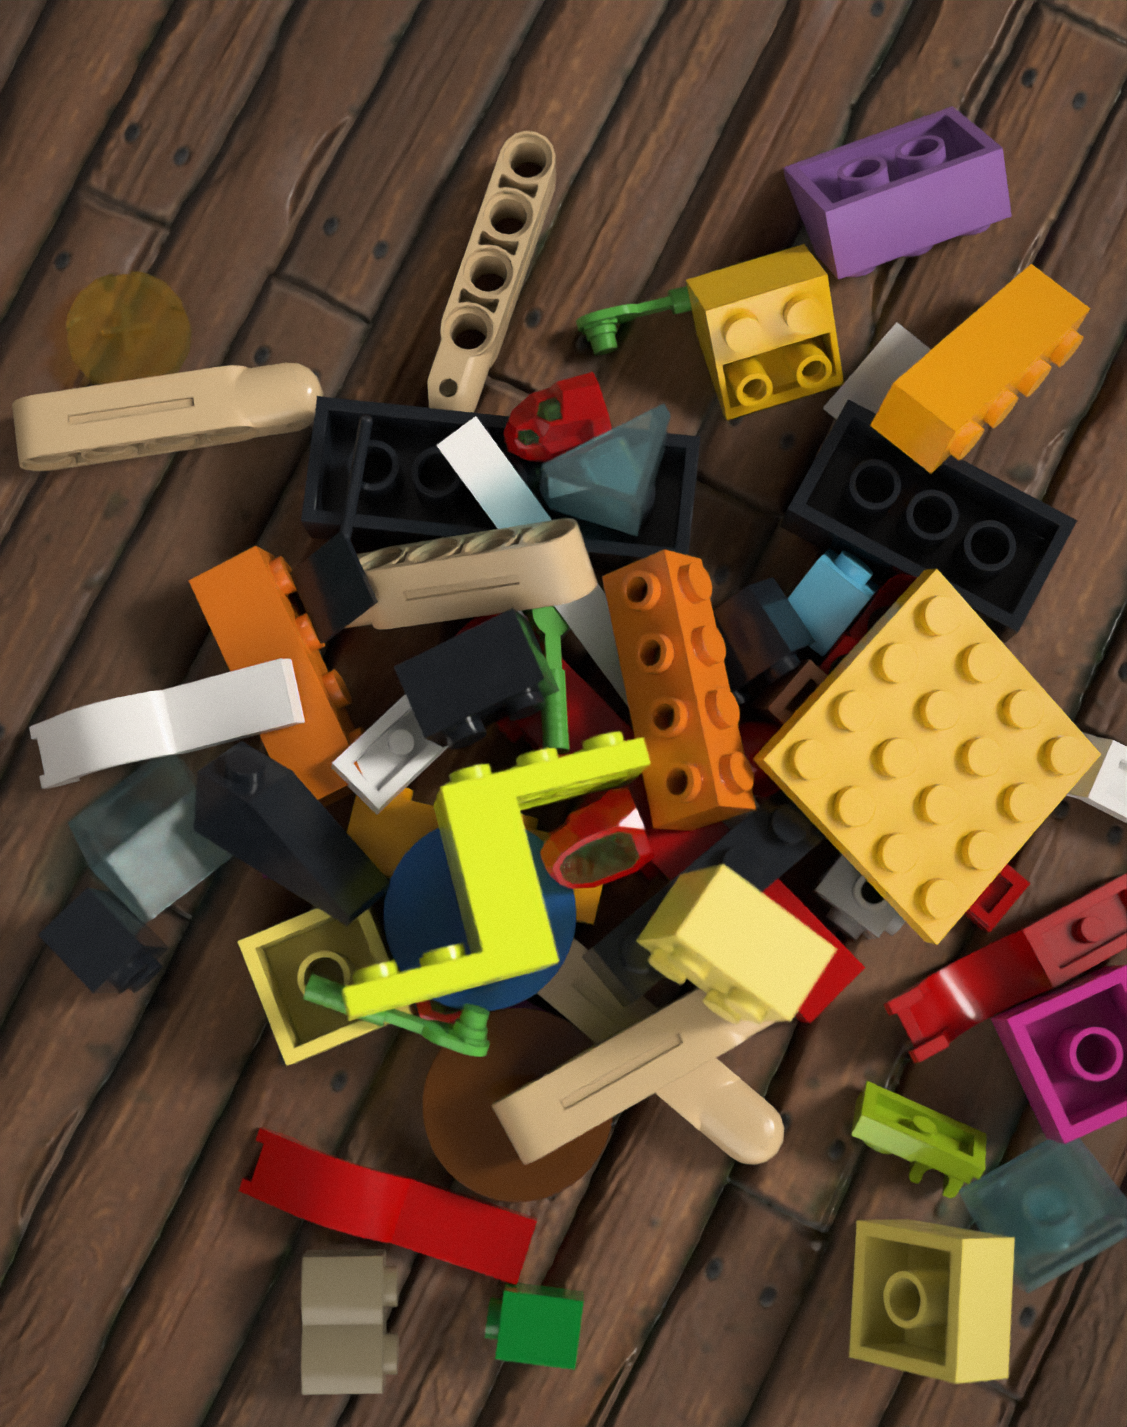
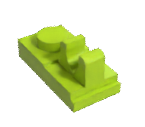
[851,1081,987,1198]

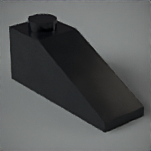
[193,741,390,926]

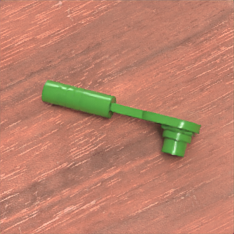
[576,286,692,356]
[521,606,569,755]
[303,974,490,1057]

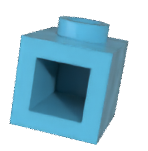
[787,548,880,657]

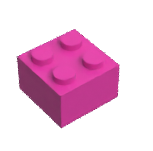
[991,965,1127,1144]

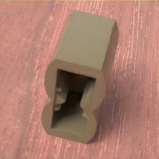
[301,1249,399,1395]

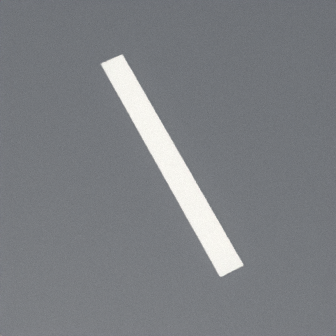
[437,416,759,830]

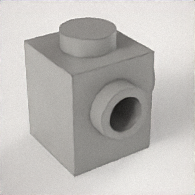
[808,851,906,941]

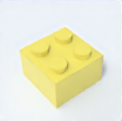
[636,864,836,1024]
[237,905,417,1066]
[849,1219,1014,1383]

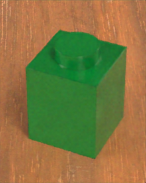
[485,1282,584,1370]

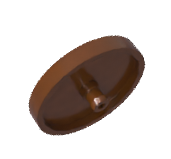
[423,1008,613,1202]

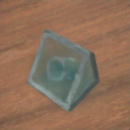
[542,403,670,536]
[68,754,234,923]
[959,1138,1127,1293]

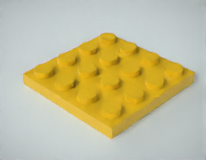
[753,569,1101,945]

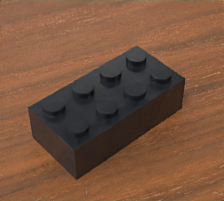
[780,399,1078,644]

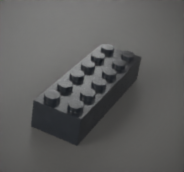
[301,396,700,570]

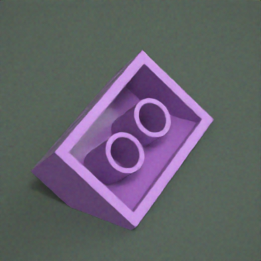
[783,106,1012,279]

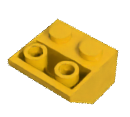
[686,244,844,420]

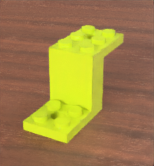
[342,732,651,1021]

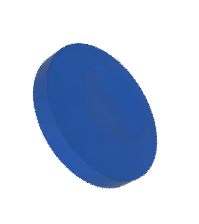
[384,828,576,1011]

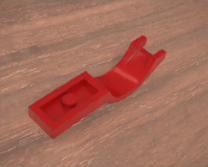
[883,873,1127,1063]
[238,1127,538,1285]

